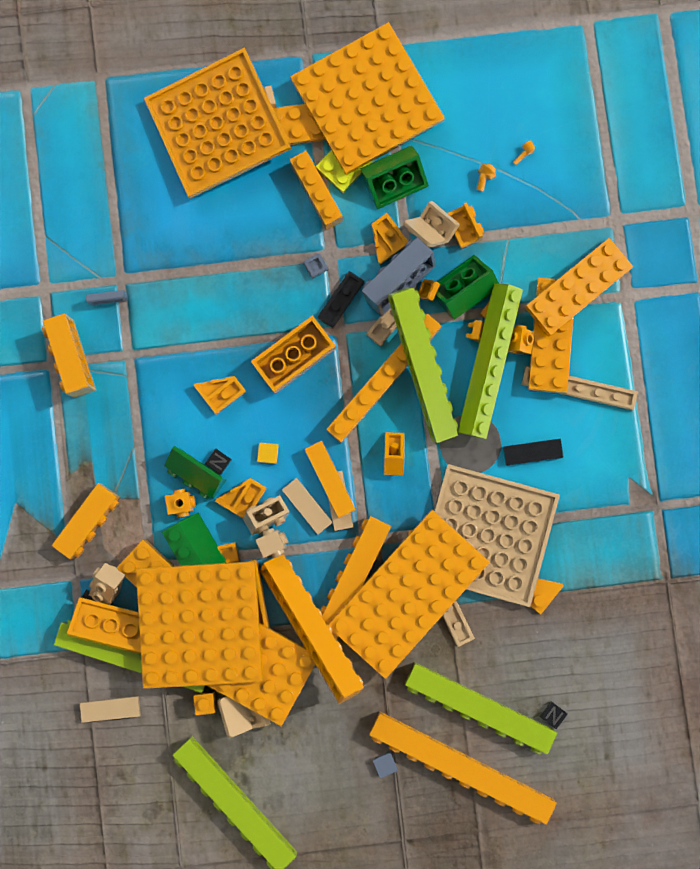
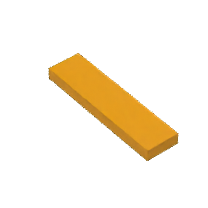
[305,441,356,518]

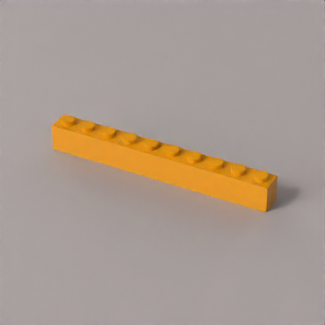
[369,711,557,825]

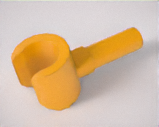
[513,140,535,165]

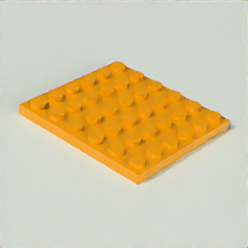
[290,22,445,175]
[144,47,292,199]
[136,561,263,688]

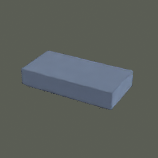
[86,290,128,306]

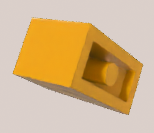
[384,432,404,475]

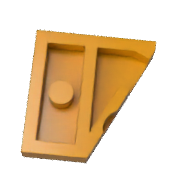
[372,213,409,265]
[194,376,247,415]
[215,478,267,518]
[531,578,564,614]

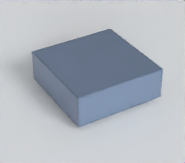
[303,253,329,279]
[373,752,398,778]

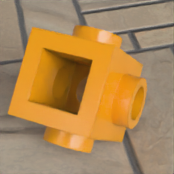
[508,325,534,354]
[165,489,196,518]

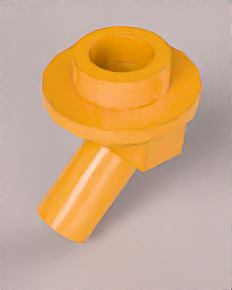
[476,163,496,191]

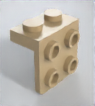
[403,201,460,247]
[218,696,271,738]

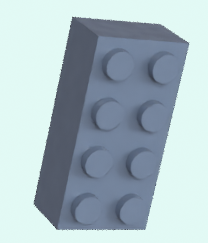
[362,237,436,317]

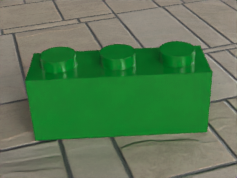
[360,145,429,209]
[435,255,499,320]
[164,446,227,499]
[162,512,226,566]

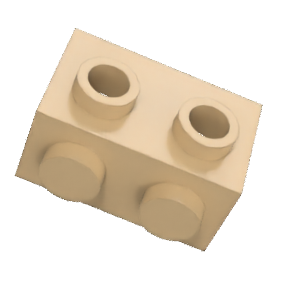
[243,496,289,535]
[256,528,289,558]
[89,563,125,605]

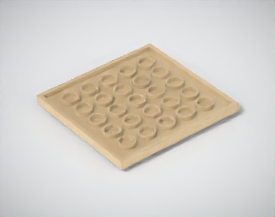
[435,464,560,607]

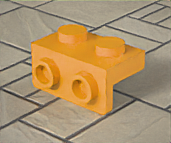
[447,202,484,249]

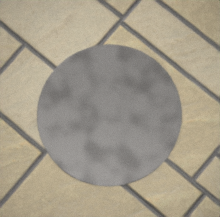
[440,415,501,473]

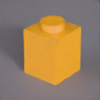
[193,690,218,715]

